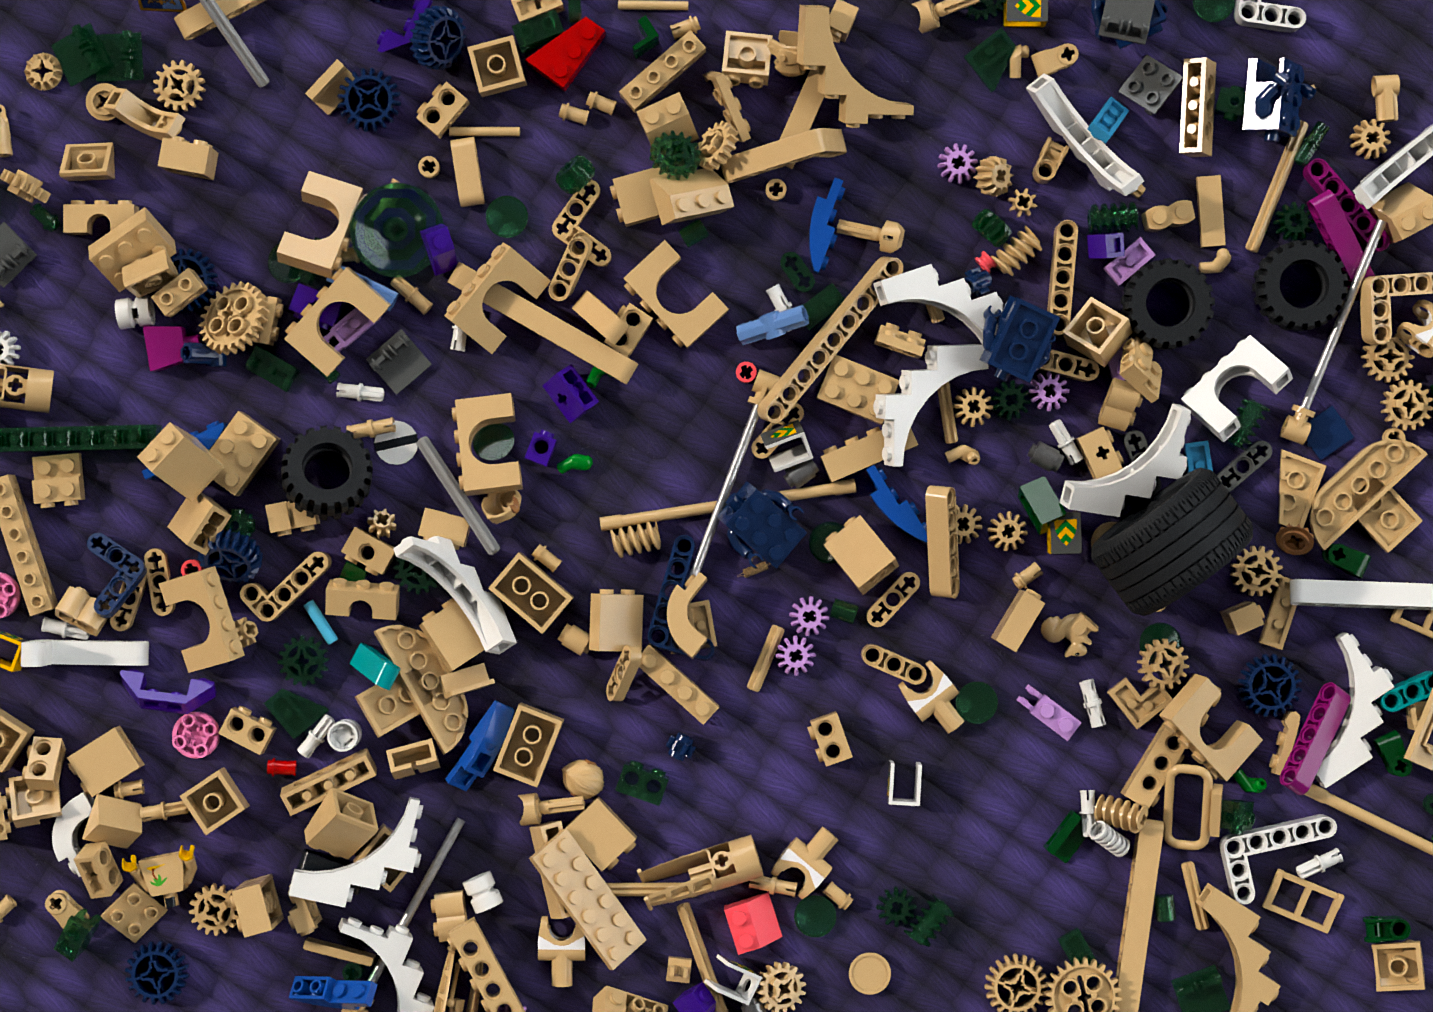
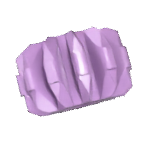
[937,143,978,184]
[1028,371,1069,411]
[789,596,829,636]
[776,635,816,676]

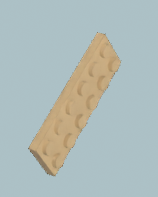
[529,829,647,970]

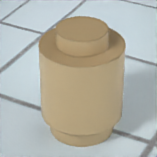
[558,623,590,656]

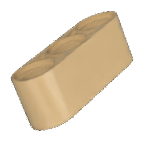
[450,137,485,207]
[548,235,593,301]
[572,290,630,345]
[861,644,927,685]

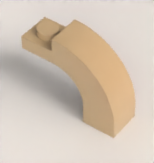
[103,88,186,140]
[667,572,707,659]

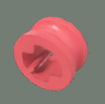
[975,251,997,273]
[736,362,757,383]
[181,559,204,576]

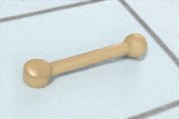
[446,962,461,1007]

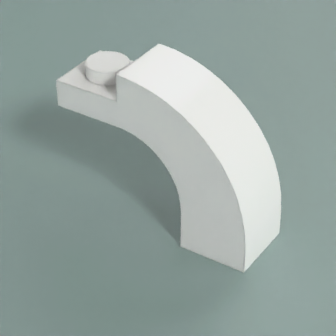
[52,792,95,877]

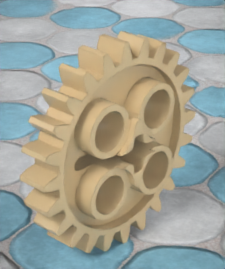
[199,281,269,355]
[1044,957,1122,1012]

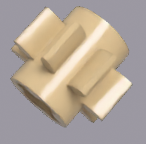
[1008,188,1037,218]
[367,509,396,539]
[234,617,259,648]

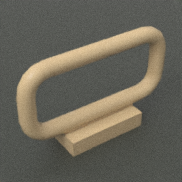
[1163,764,1223,850]

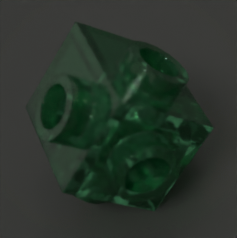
[1214,86,1246,122]
[223,509,255,537]
[1220,799,1255,835]

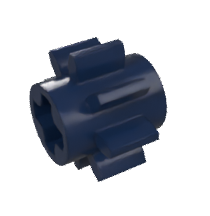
[964,266,992,297]
[666,732,696,761]

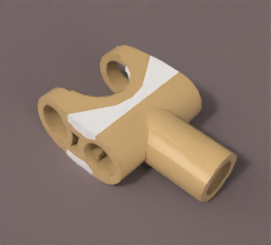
[1397,300,1433,358]
[898,660,964,734]
[771,827,838,899]
[538,916,586,987]

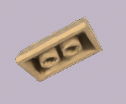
[649,168,734,225]

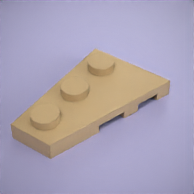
[703,71,751,142]
[1278,449,1326,528]

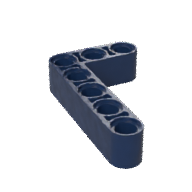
[648,535,715,661]

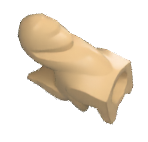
[1041,612,1099,657]

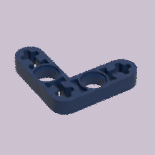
[87,533,147,618]

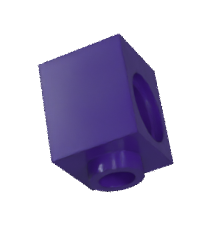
[1087,233,1125,259]
[524,429,558,467]

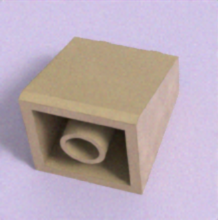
[1368,182,1433,245]
[137,422,225,502]
[824,515,899,595]
[304,787,379,859]

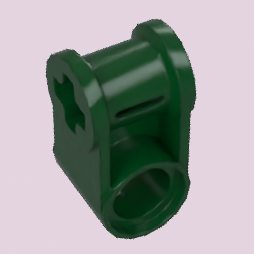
[1322,544,1371,579]
[1373,730,1412,777]
[1363,915,1411,943]

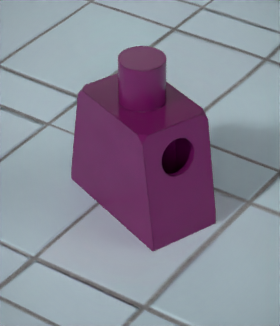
[143,326,201,372]

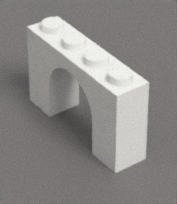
[1181,335,1293,442]

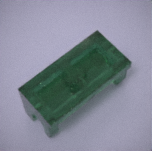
[245,345,300,392]
[54,909,102,962]

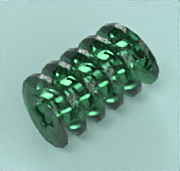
[1087,202,1138,234]
[1226,399,1271,451]
[904,894,954,947]

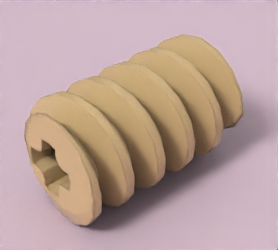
[990,226,1042,276]
[610,521,661,558]
[1094,794,1148,833]

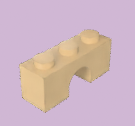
[63,200,139,235]
[325,578,400,620]

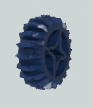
[409,5,467,70]
[337,68,401,132]
[158,248,218,312]
[198,529,263,584]
[1238,654,1302,717]
[125,941,190,1005]

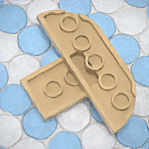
[1310,439,1428,553]
[355,625,468,755]

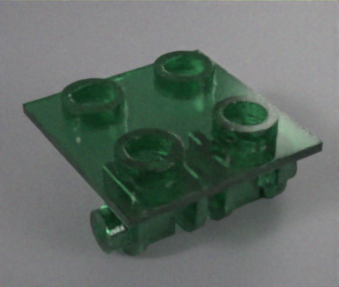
[51,23,110,87]
[94,30,144,82]
[1171,964,1231,1012]

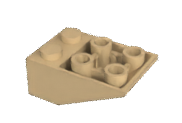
[592,985,668,1012]

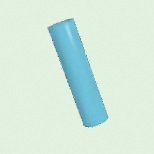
[303,600,338,645]

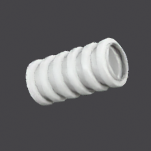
[1089,821,1130,857]

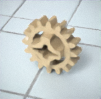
[153,60,206,112]
[695,121,738,172]
[0,169,51,203]
[1361,333,1415,383]
[1380,380,1433,431]
[1230,546,1283,596]
[1137,639,1189,690]
[189,883,239,936]
[755,962,806,1012]

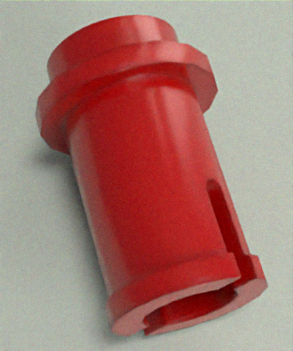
[267,758,297,777]

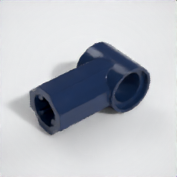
[180,342,227,367]

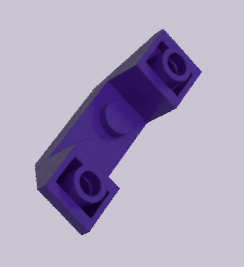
[376,0,433,53]
[120,669,217,714]

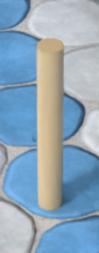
[618,0,688,10]
[449,127,520,136]

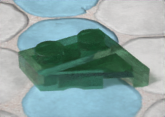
[964,27,1016,93]
[264,688,329,739]

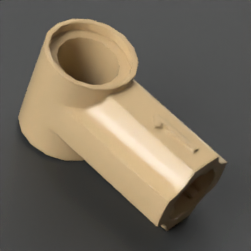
[1371,75,1400,123]

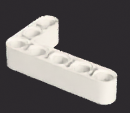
[1234,0,1306,33]
[21,639,149,667]
[1219,814,1337,904]

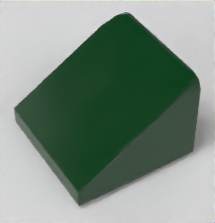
[339,561,369,581]

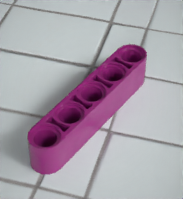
[1302,158,1390,253]
[1307,189,1376,301]
[1280,682,1351,795]

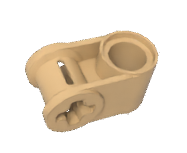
[1031,43,1079,78]
[1032,136,1070,184]
[45,890,90,935]

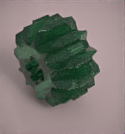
[555,155,595,195]
[1273,202,1315,241]
[972,209,1012,247]
[991,380,1031,420]
[876,886,916,927]

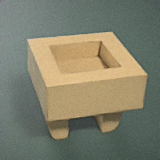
[666,956,692,983]

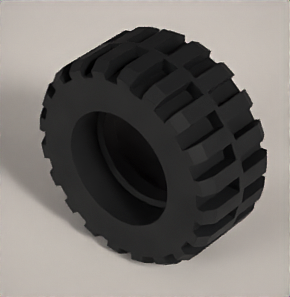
[1252,240,1348,332]
[1120,258,1215,350]
[281,425,373,520]

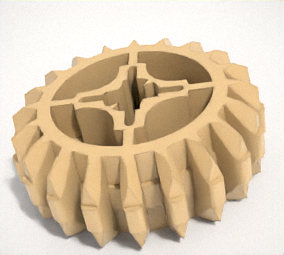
[984,953,1048,1012]

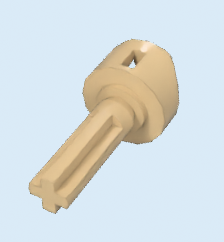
[911,0,980,34]
[837,219,905,253]
[518,793,585,826]

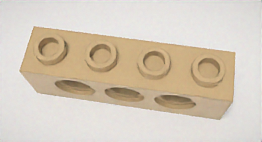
[619,30,706,113]
[1179,58,1216,157]
[280,748,377,816]

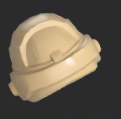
[767,30,808,77]

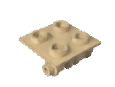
[100,883,168,943]

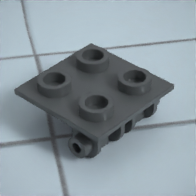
[1098,0,1155,45]
[1118,55,1183,116]
[0,222,37,288]
[366,329,432,395]

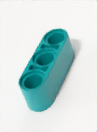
[349,642,401,690]
[1376,671,1433,712]

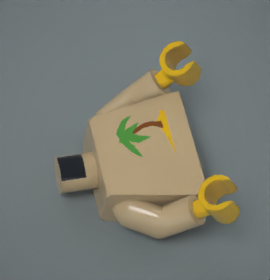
[122,845,197,908]

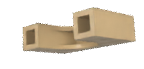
[277,171,366,279]
[623,240,729,349]
[444,242,551,354]
[284,267,392,377]
[452,393,523,496]
[159,566,245,673]
[1159,674,1263,782]

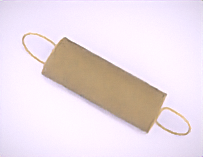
[737,561,770,578]

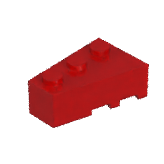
[525,17,606,92]

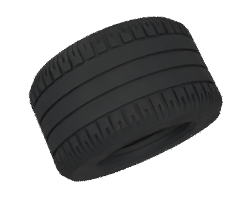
[1091,468,1253,616]

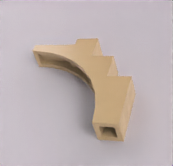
[796,5,914,128]
[1195,883,1281,1012]

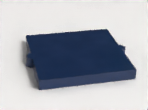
[1306,405,1354,460]

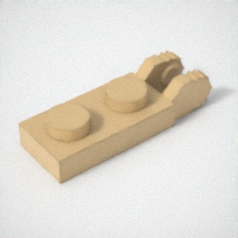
[1269,710,1301,775]

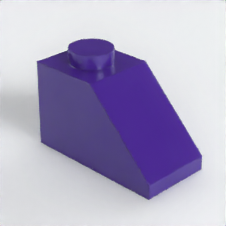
[420,223,457,276]
[673,982,716,1012]

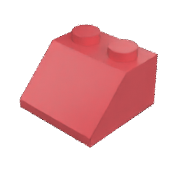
[724,892,783,955]

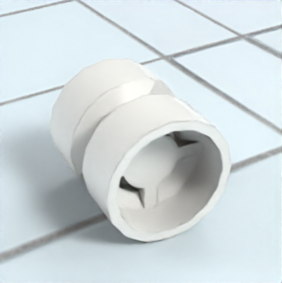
[115,295,155,330]
[327,719,362,752]
[462,871,503,914]

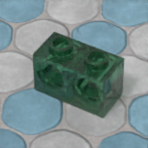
[512,9,564,53]
[615,760,669,806]

